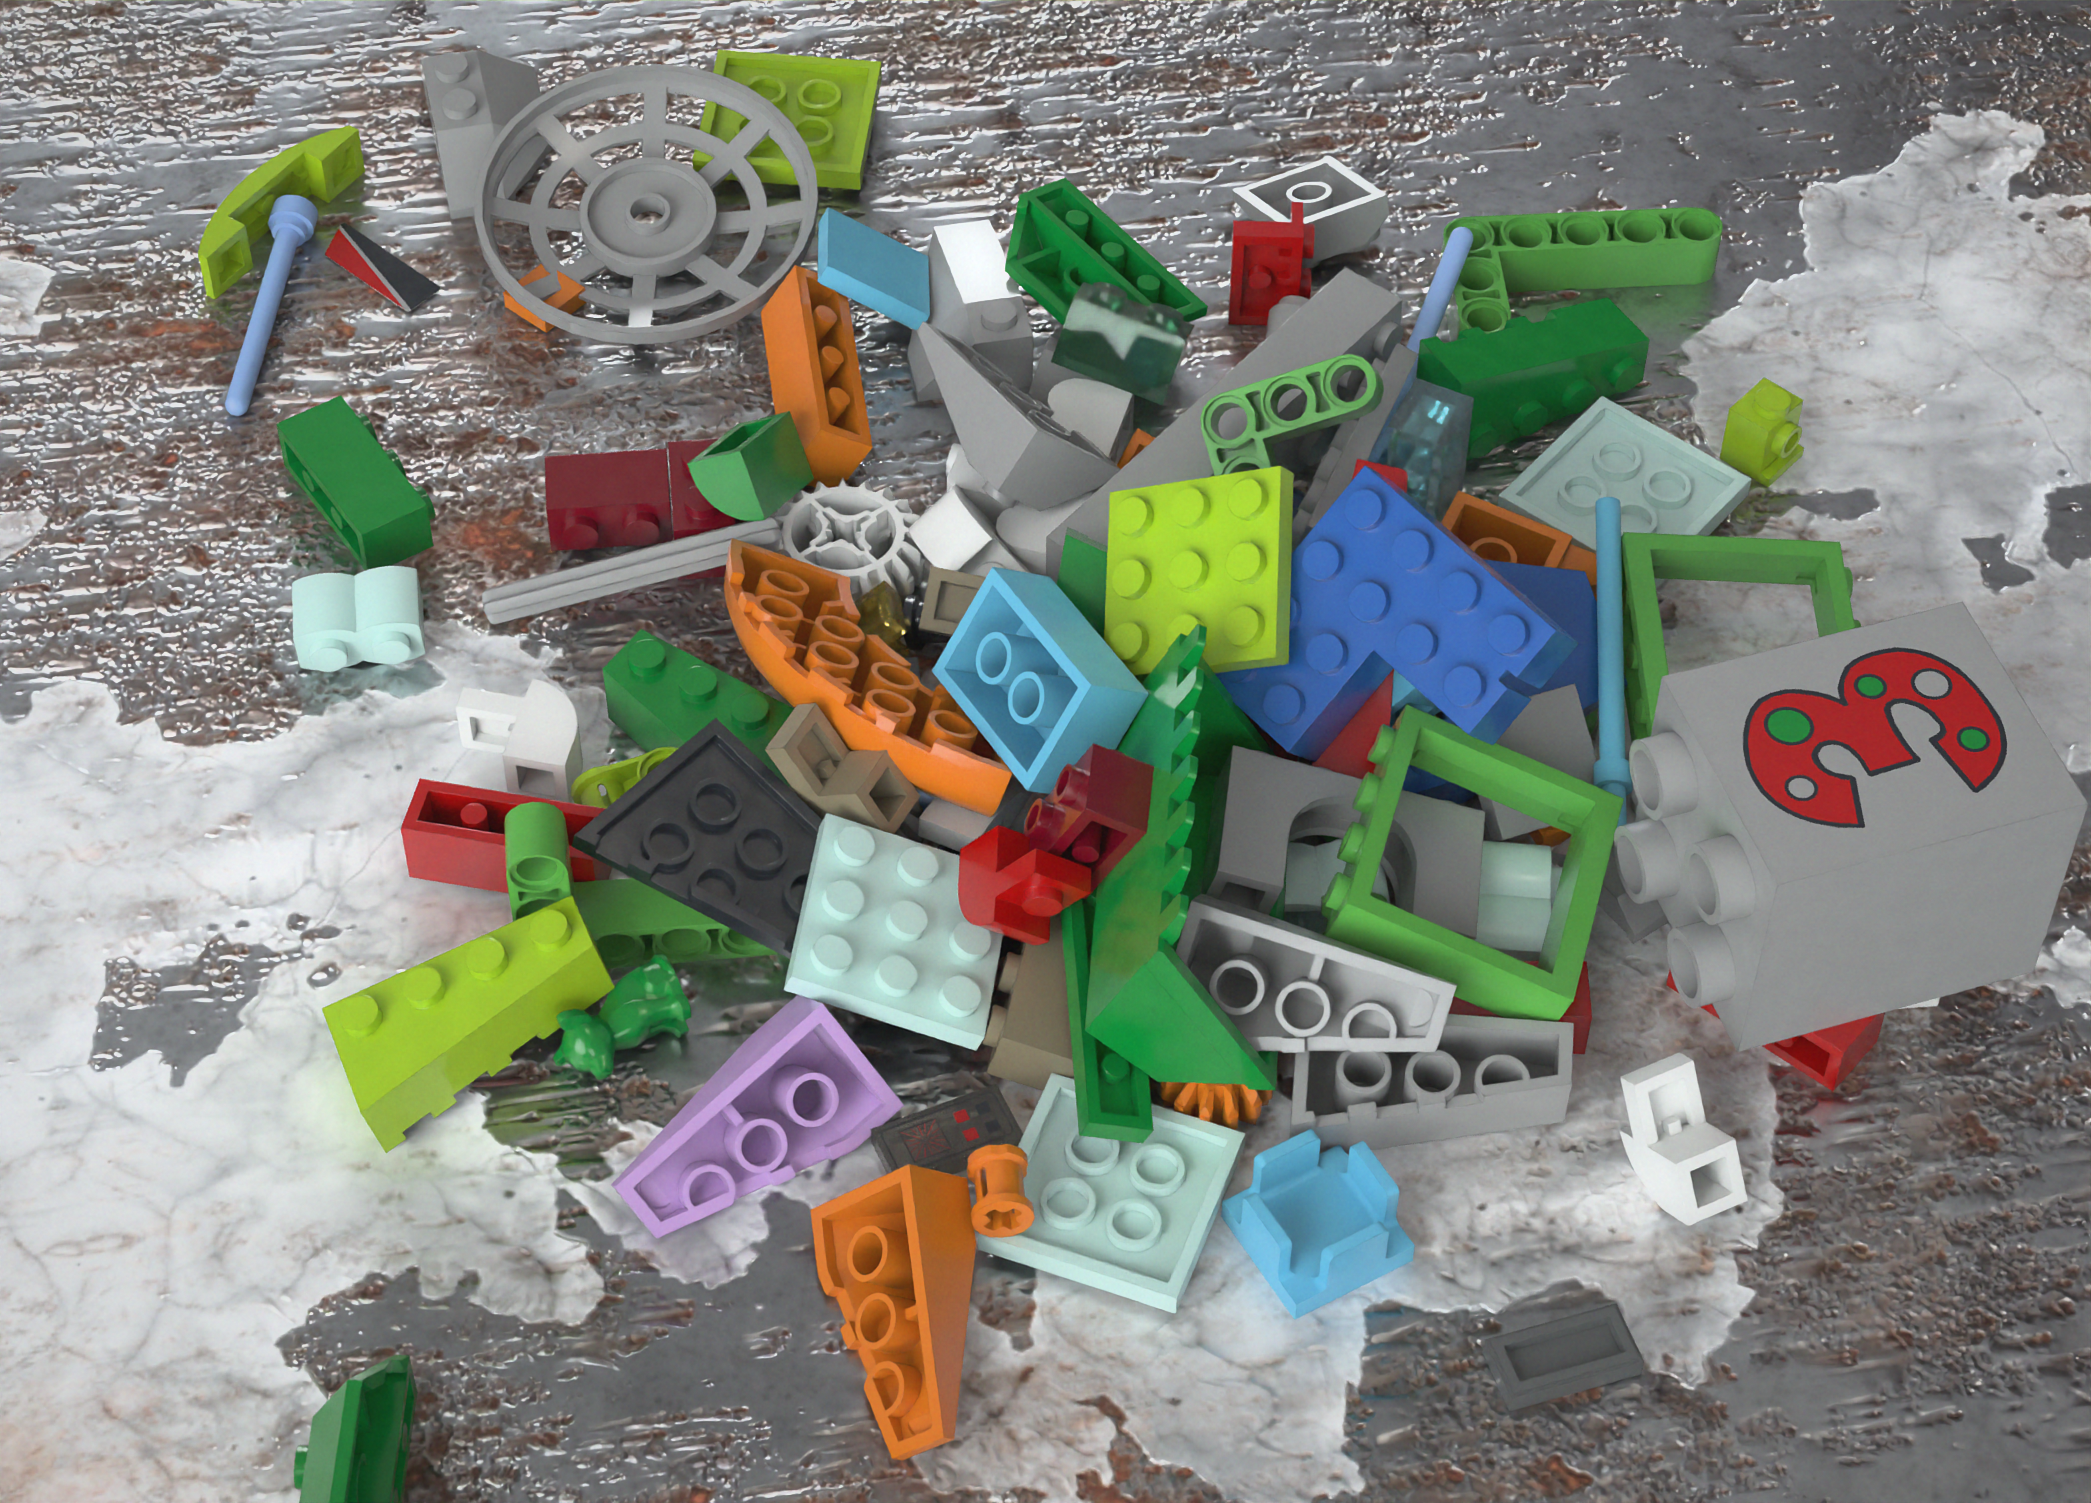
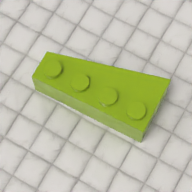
[322,895,615,1153]

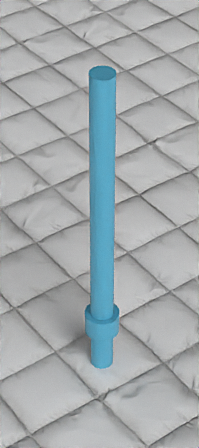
[1593,497,1633,827]

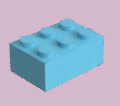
[932,567,1149,794]

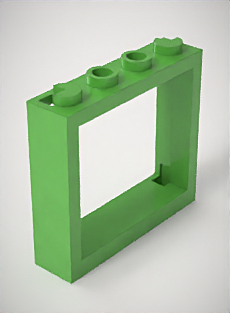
[1621,532,1862,743]
[1323,704,1624,1022]

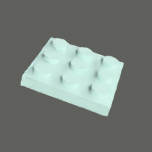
[1497,396,1751,588]
[784,813,1003,1051]
[978,1073,1245,1314]

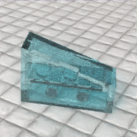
[1367,378,1474,523]

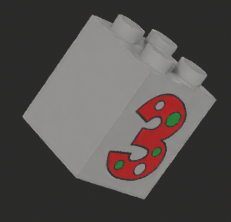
[1613,601,2089,1052]

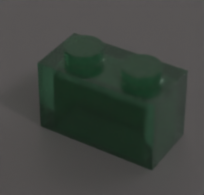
[1051,282,1195,405]

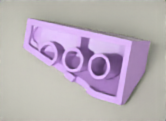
[611,995,904,1238]

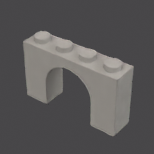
[1201,745,1485,941]

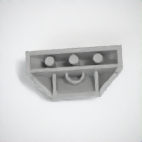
[420,50,552,219]

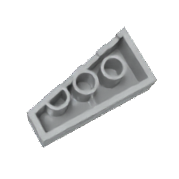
[1289,1014,1574,1154]

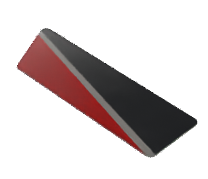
[325,223,440,311]

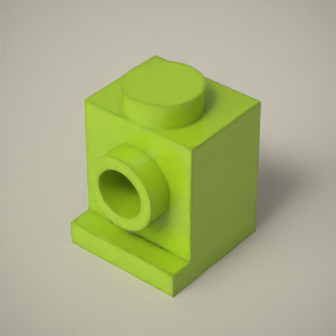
[1719,377,1804,487]

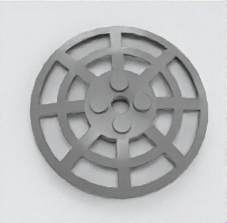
[474,64,819,345]

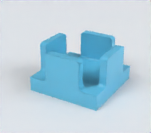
[1221,1129,1415,1320]

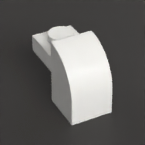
[909,484,1031,577]
[456,679,583,803]
[1620,1052,1748,1226]

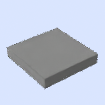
[1478,684,1597,842]

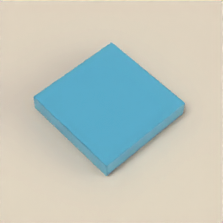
[818,207,930,330]

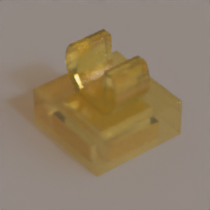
[854,580,910,658]

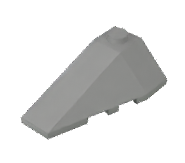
[907,220,1033,402]
[917,321,1121,512]
[1176,894,1457,1053]

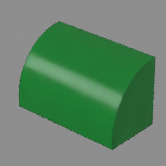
[687,411,814,521]

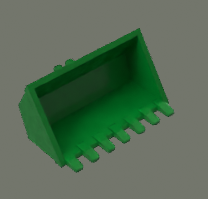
[1085,624,1288,1090]

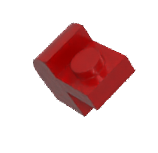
[958,825,1091,945]

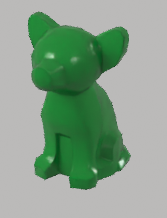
[553,953,692,1080]

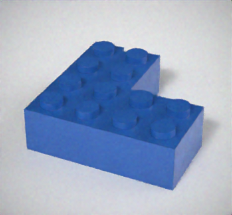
[1215,465,1579,762]

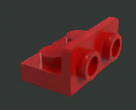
[1228,202,1315,325]

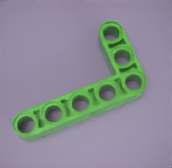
[1441,207,1723,342]
[1200,354,1384,521]
[504,802,779,969]

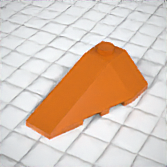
[810,1164,976,1461]

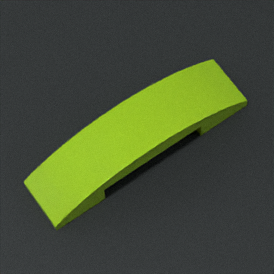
[198,125,365,300]

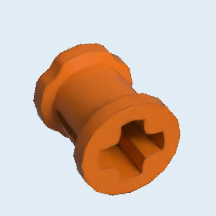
[967,1144,1035,1238]

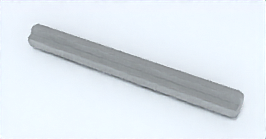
[482,516,783,624]

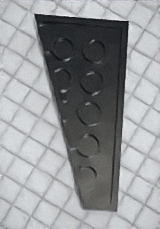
[571,718,998,1001]

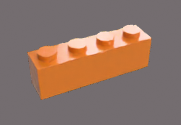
[760,265,873,488]

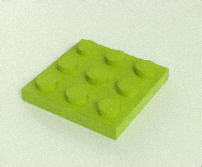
[692,49,882,190]
[1104,466,1294,683]

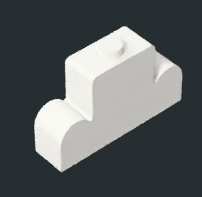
[946,378,1134,576]

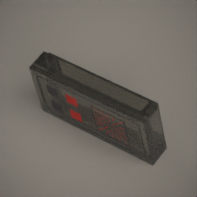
[871,1084,1023,1175]

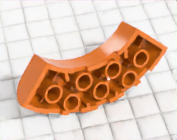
[724,538,1012,818]

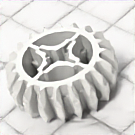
[775,478,927,624]

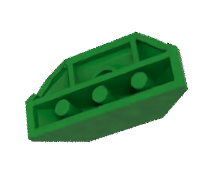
[1004,177,1208,346]
[294,1355,418,1503]

